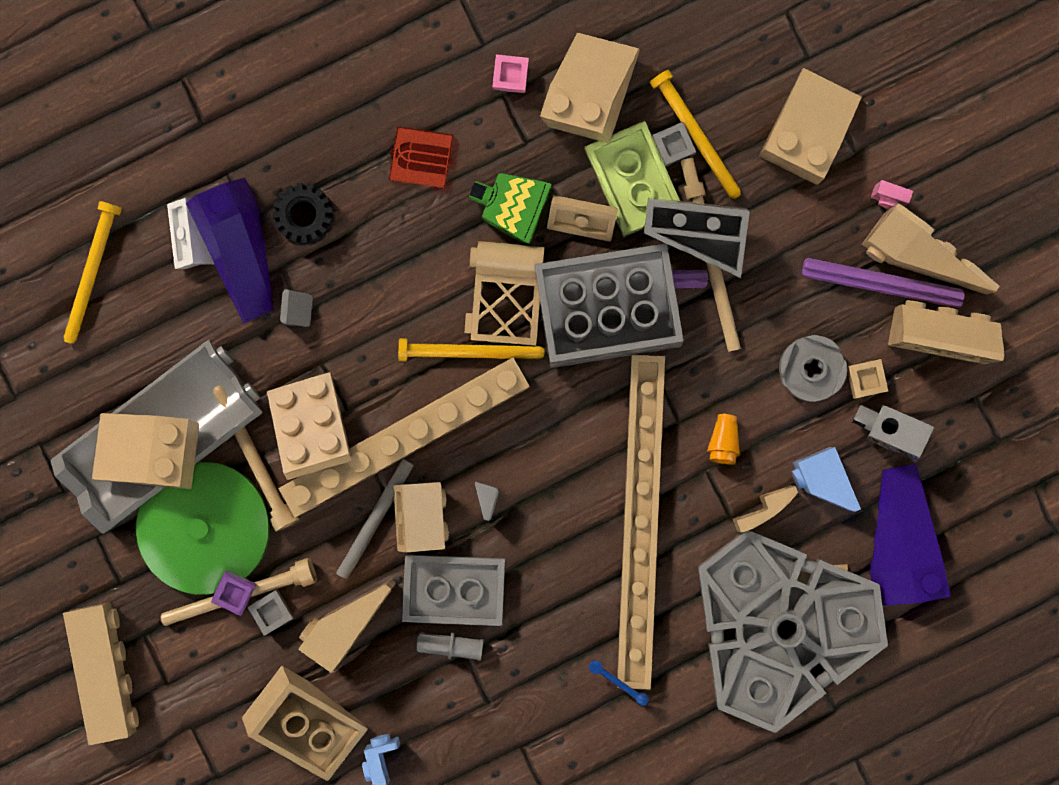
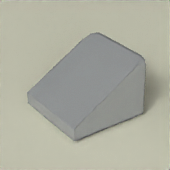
[280,290,313,327]
[475,481,500,521]

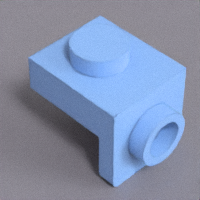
[362,734,400,785]

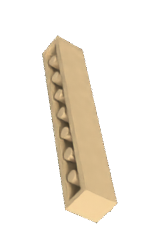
[278,357,530,518]

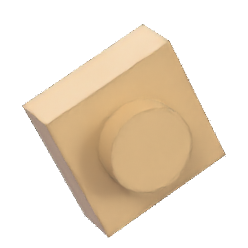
[847,359,888,399]

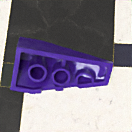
[186,178,274,324]
[869,464,950,606]

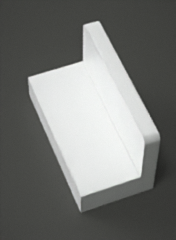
[167,198,214,269]

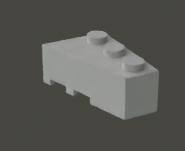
[644,197,750,278]

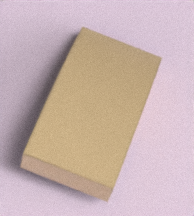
[733,485,798,533]

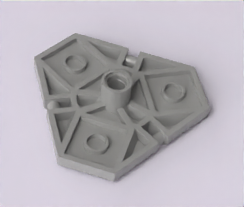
[698,530,888,733]

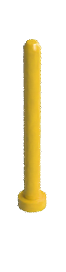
[649,69,741,200]
[64,201,122,344]
[398,338,544,362]

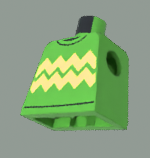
[469,173,552,245]

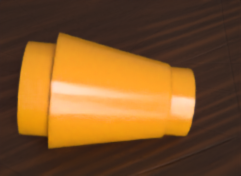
[707,414,740,464]

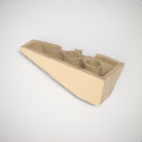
[862,203,1000,295]

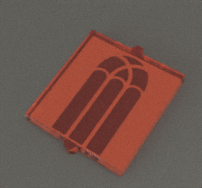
[389,126,454,189]

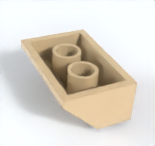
[888,300,1004,364]

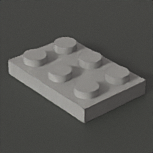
[402,554,505,626]

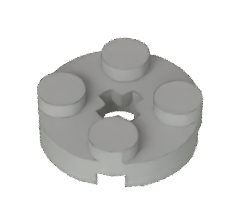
[779,335,847,402]

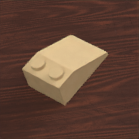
[540,33,640,144]
[759,68,862,185]
[92,413,200,490]
[298,579,396,673]
[242,666,368,781]

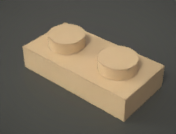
[547,195,618,242]

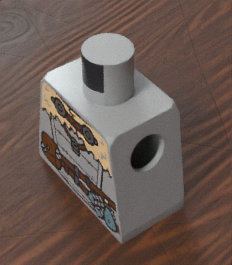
[852,405,934,462]

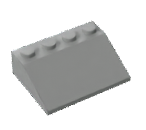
[535,243,684,368]

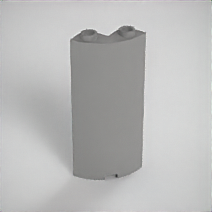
[50,339,263,534]

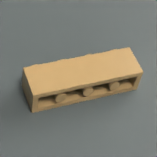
[63,602,139,745]

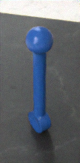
[589,660,649,706]

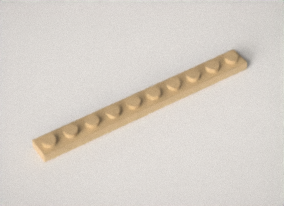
[617,355,665,690]

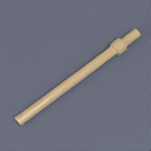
[680,157,741,352]

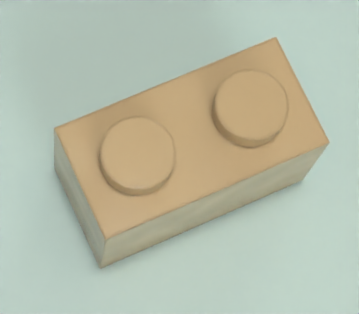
[393,482,449,553]

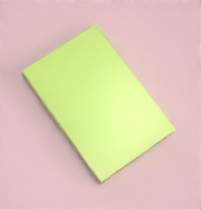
[584,121,680,238]

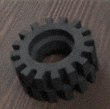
[272,183,335,246]

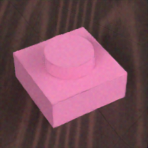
[492,54,529,93]
[871,180,913,209]

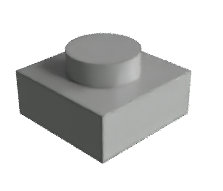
[652,122,696,167]
[247,589,294,636]

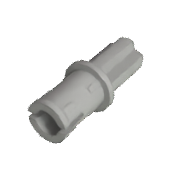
[417,632,484,661]

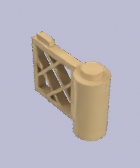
[464,241,544,346]

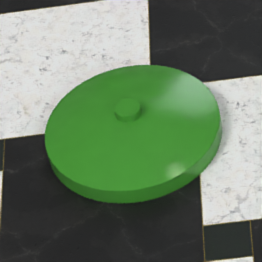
[136,462,270,594]

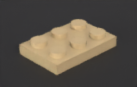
[267,372,352,480]

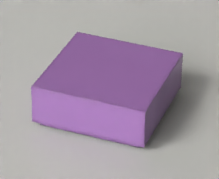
[211,570,257,616]

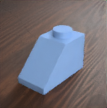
[791,447,861,512]

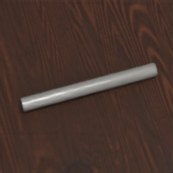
[336,459,414,580]

